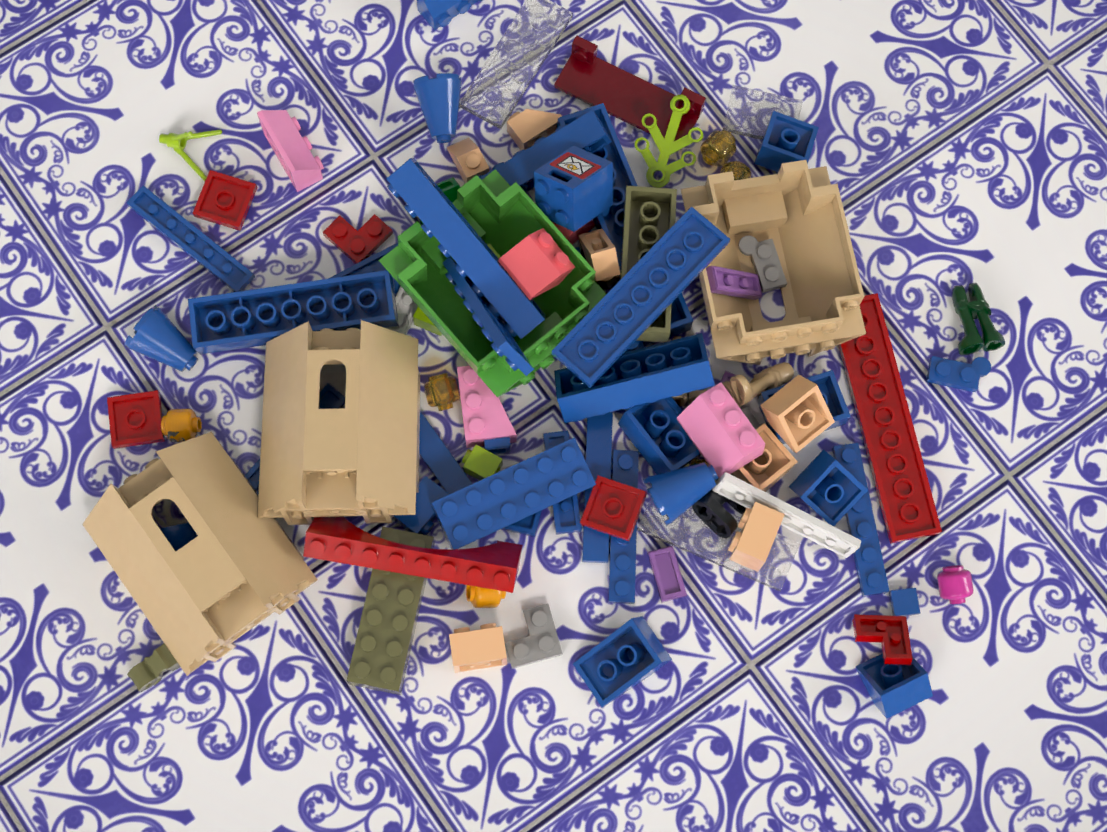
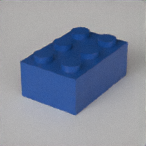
[757,370,851,444]

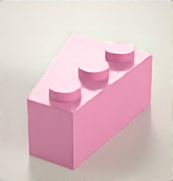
[457,366,517,448]

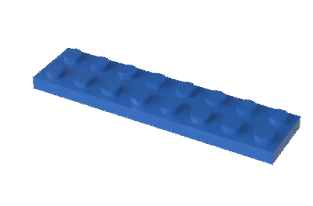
[551,207,730,388]

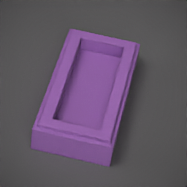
[647,545,687,603]

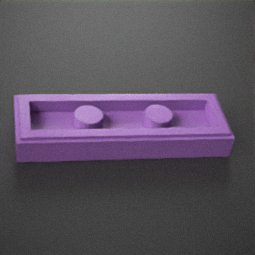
[706,266,762,300]

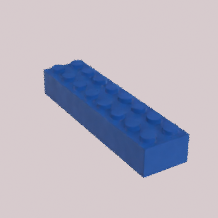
[386,158,545,339]
[188,270,399,355]

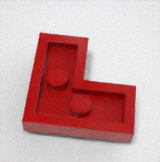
[323,214,393,264]
[853,614,913,665]

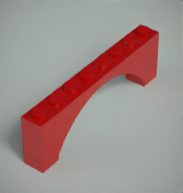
[303,516,523,593]

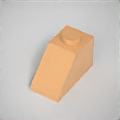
[507,109,562,150]
[447,138,490,184]
[578,229,620,281]

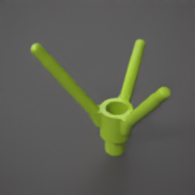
[159,130,222,181]

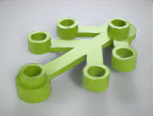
[634,95,704,188]

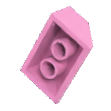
[257,110,324,192]
[677,382,765,478]

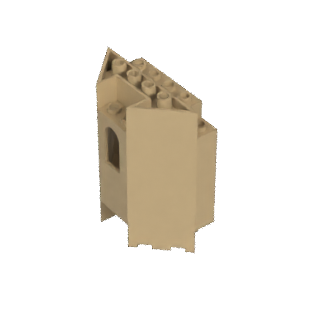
[681,160,866,365]
[257,320,420,525]
[82,432,318,676]

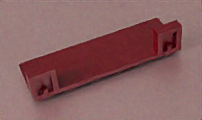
[554,35,706,141]

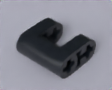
[692,473,746,538]

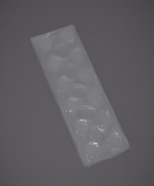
[459,0,573,129]
[637,498,800,591]

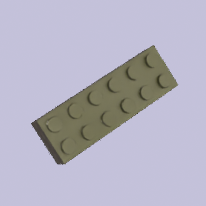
[620,186,677,342]
[346,526,435,695]

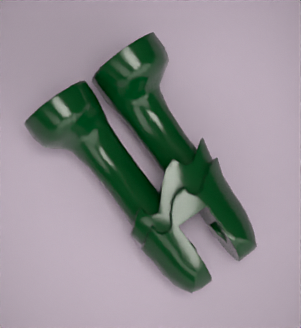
[952,283,1005,355]

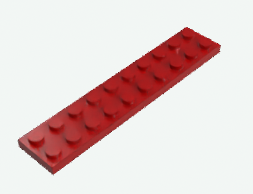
[838,293,942,544]

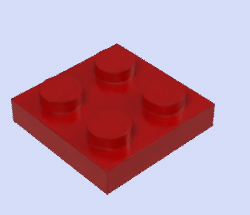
[193,170,258,231]
[107,390,165,449]
[580,475,647,541]

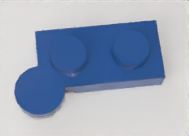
[926,356,991,392]

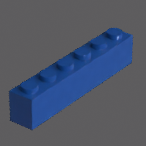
[478,110,612,193]

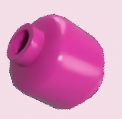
[937,565,973,604]

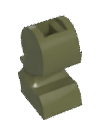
[127,643,180,692]

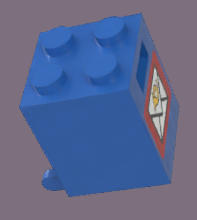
[534,146,613,232]

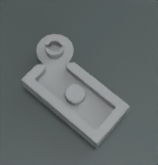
[738,235,787,293]

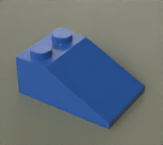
[573,616,672,707]

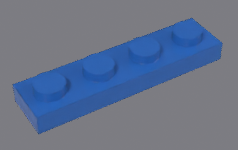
[543,430,582,535]

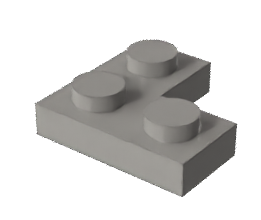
[505,604,563,669]

